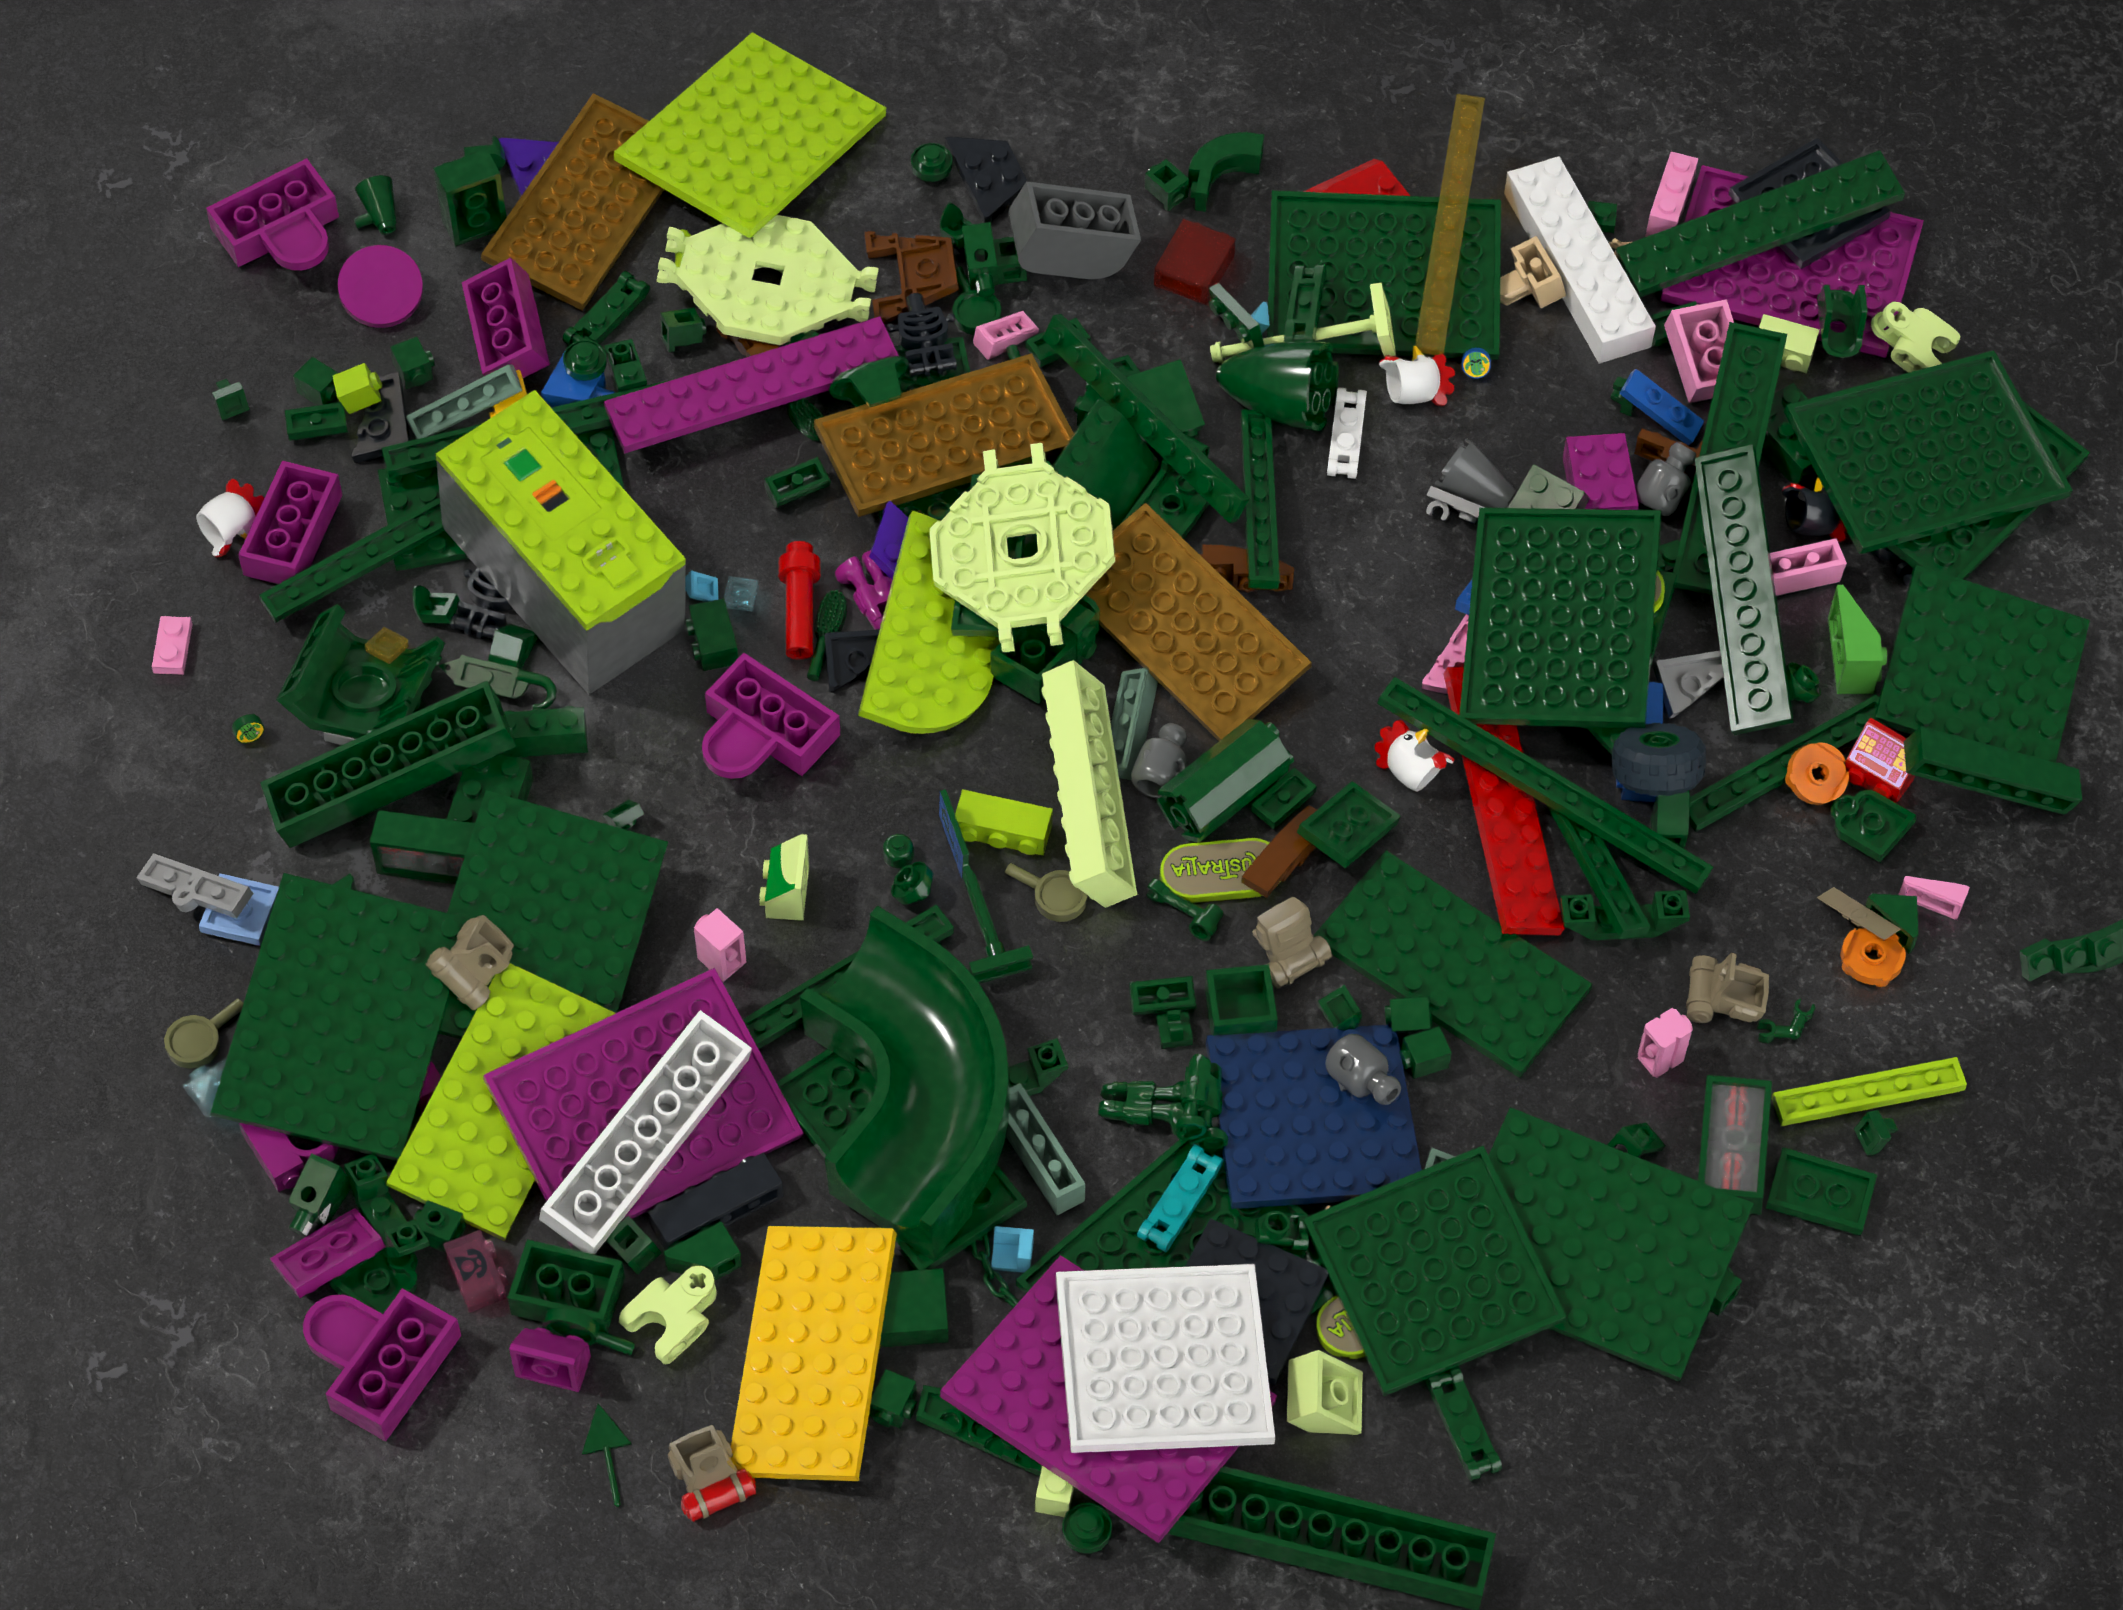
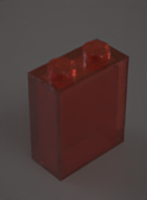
[1154,219,1236,305]

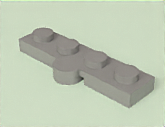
[137,853,254,919]

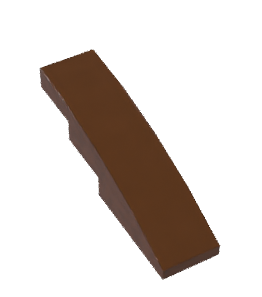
[1241,805,1317,898]

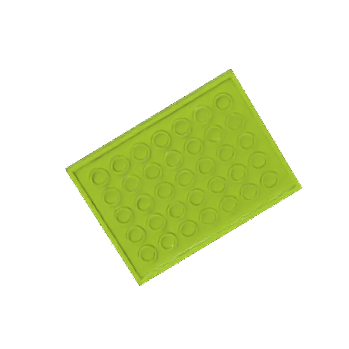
[614,32,886,238]

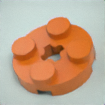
[1785,743,1849,805]
[1841,928,1906,987]

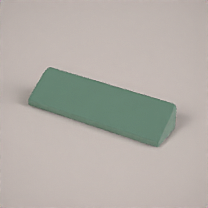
[406,364,522,439]
[1111,668,1158,780]

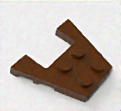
[864,231,959,325]

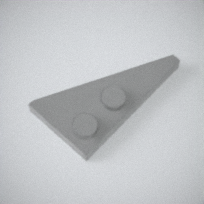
[1652,651,1724,718]

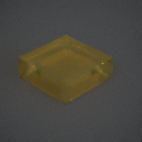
[365,627,409,664]

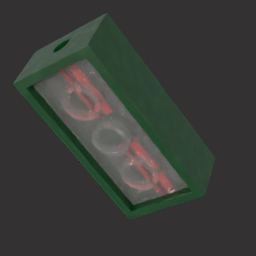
[370,810,475,885]
[1698,1075,1772,1215]

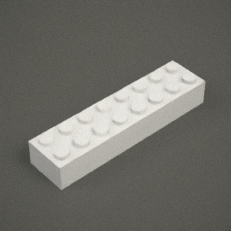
[1504,156,1656,364]
[539,1010,752,1255]

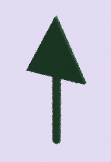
[582,1404,632,1507]

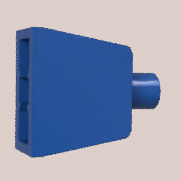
[541,353,616,408]

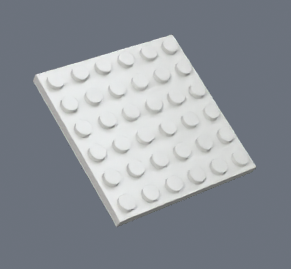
[1056,1264,1275,1453]

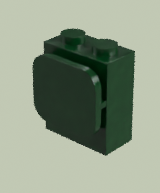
[1043,595,1100,665]

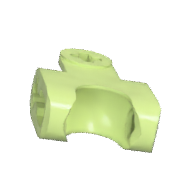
[1871,302,1960,373]
[619,1266,717,1364]

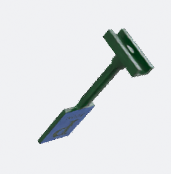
[939,789,1033,984]

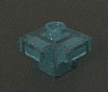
[182,1058,227,1117]

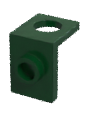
[1607,1123,1666,1158]

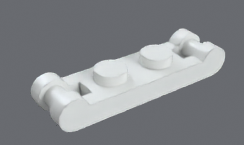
[1327,387,1367,479]

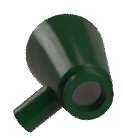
[354,175,396,235]

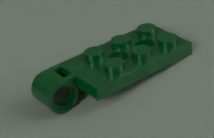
[1120,433,1210,539]

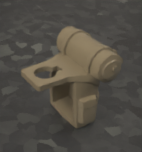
[1252,897,1332,989]
[426,915,514,1010]
[1686,953,1769,1023]

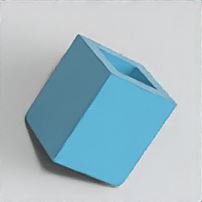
[991,1226,1034,1273]

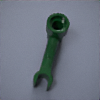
[1146,878,1224,941]

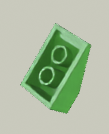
[1828,585,1887,694]

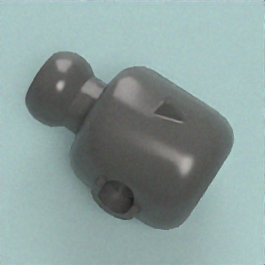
[1635,442,1696,517]
[1131,723,1187,799]
[1325,1034,1401,1105]

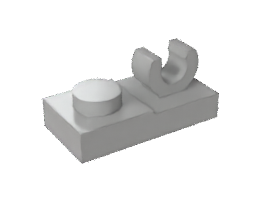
[1426,486,1485,524]

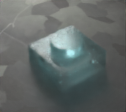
[724,576,759,611]

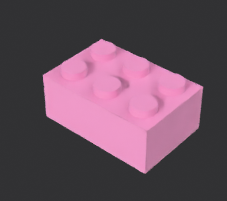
[1664,299,1734,403]

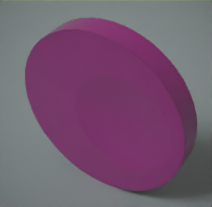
[338,245,423,328]

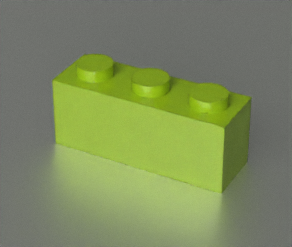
[955,789,1053,856]

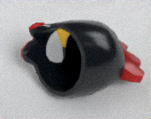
[1782,478,1847,543]

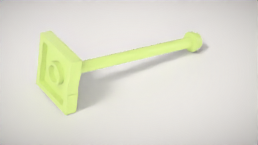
[1210,282,1396,364]

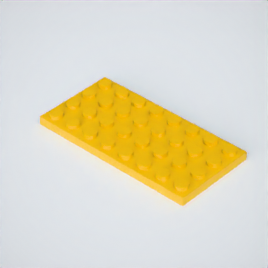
[731,1226,897,1481]

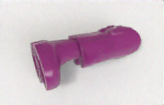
[835,550,892,630]

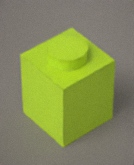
[333,363,382,414]

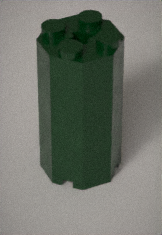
[1157,719,1294,843]

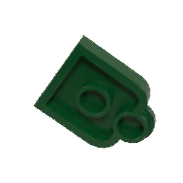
[1831,790,1916,863]
[330,1250,417,1314]

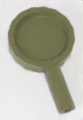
[1005,863,1087,922]
[164,998,243,1069]

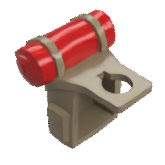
[668,1425,756,1522]

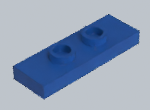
[1619,369,1704,445]

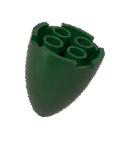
[1216,341,1339,431]

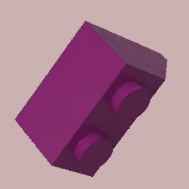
[509,1328,591,1392]

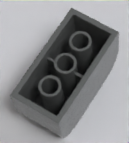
[1008,181,1141,279]

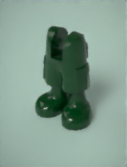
[1175,1054,1228,1151]
[1098,1081,1184,1137]

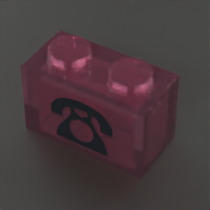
[443,1230,509,1313]

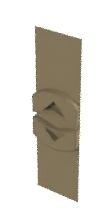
[1817,887,1901,940]

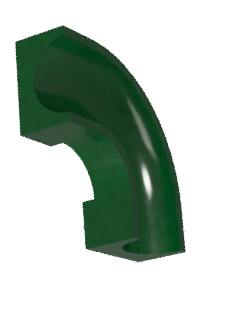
[800,905,1010,1261]

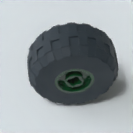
[1612,723,1706,796]

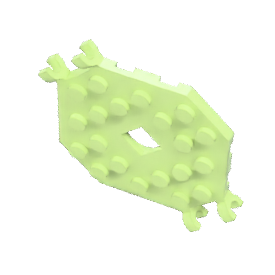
[657,215,879,345]
[930,443,1116,652]

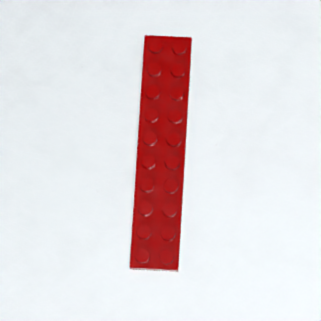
[1443,667,1565,935]

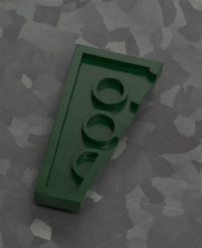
[916,1385,1042,1477]

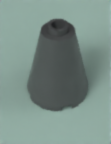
[1433,438,1517,508]

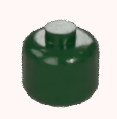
[883,834,914,868]

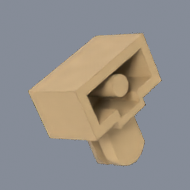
[1500,236,1566,308]

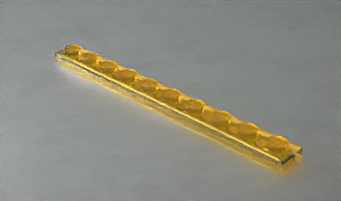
[1415,94,1485,355]

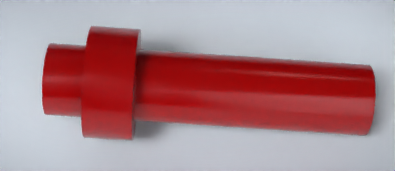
[778,541,821,660]

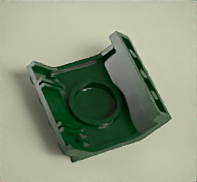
[276,604,446,739]

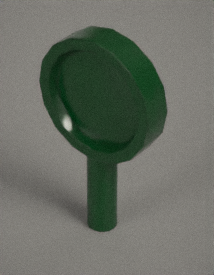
[952,266,1002,335]
[542,1308,635,1355]

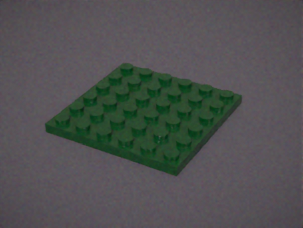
[1874,565,2090,763]
[1303,1146,1567,1396]

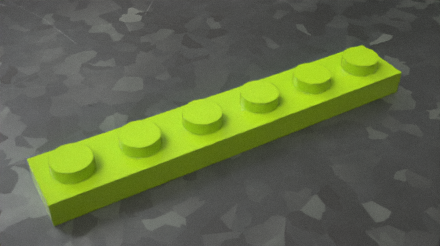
[1772,1057,1967,1126]

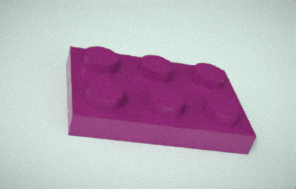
[270,1208,386,1298]

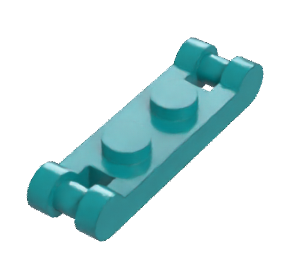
[1137,1144,1224,1252]

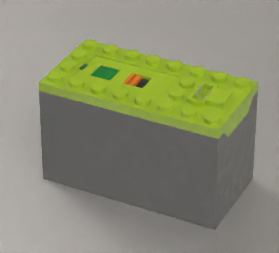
[436,390,686,695]

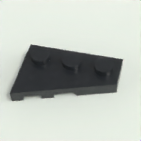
[351,372,410,463]

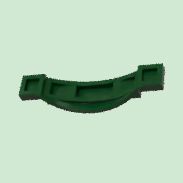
[2019,919,2123,982]

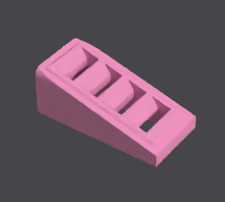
[973,311,1039,360]
[1899,876,1970,920]

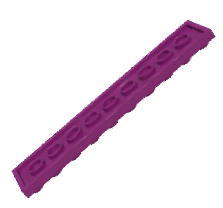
[604,317,899,454]

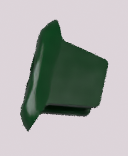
[1817,285,1867,358]
[829,356,908,408]

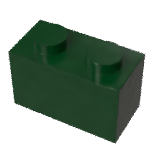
[685,598,738,671]

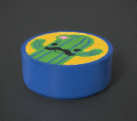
[1462,348,1491,379]

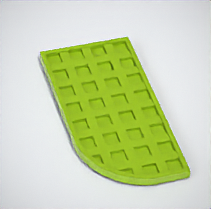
[858,511,1000,734]

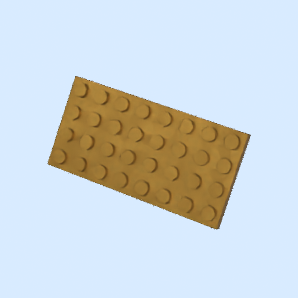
[481,93,664,311]
[814,353,1073,517]
[1085,503,1312,741]

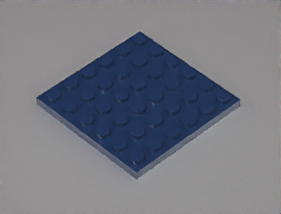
[1206,1025,1422,1209]

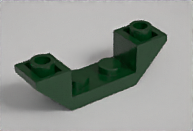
[1560,890,1690,940]
[1008,1038,1068,1096]
[344,1154,429,1258]

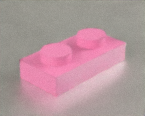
[152,616,193,675]

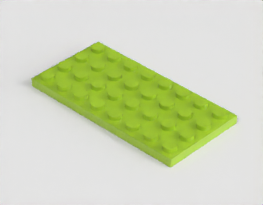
[386,963,616,1241]

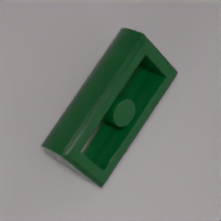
[764,457,831,508]
[1129,976,1197,1015]

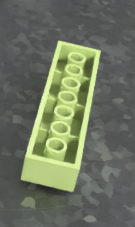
[1042,660,1137,908]

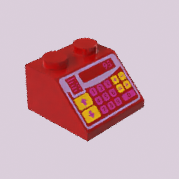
[1845,717,1915,803]

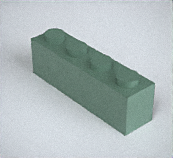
[1006,1083,1085,1216]

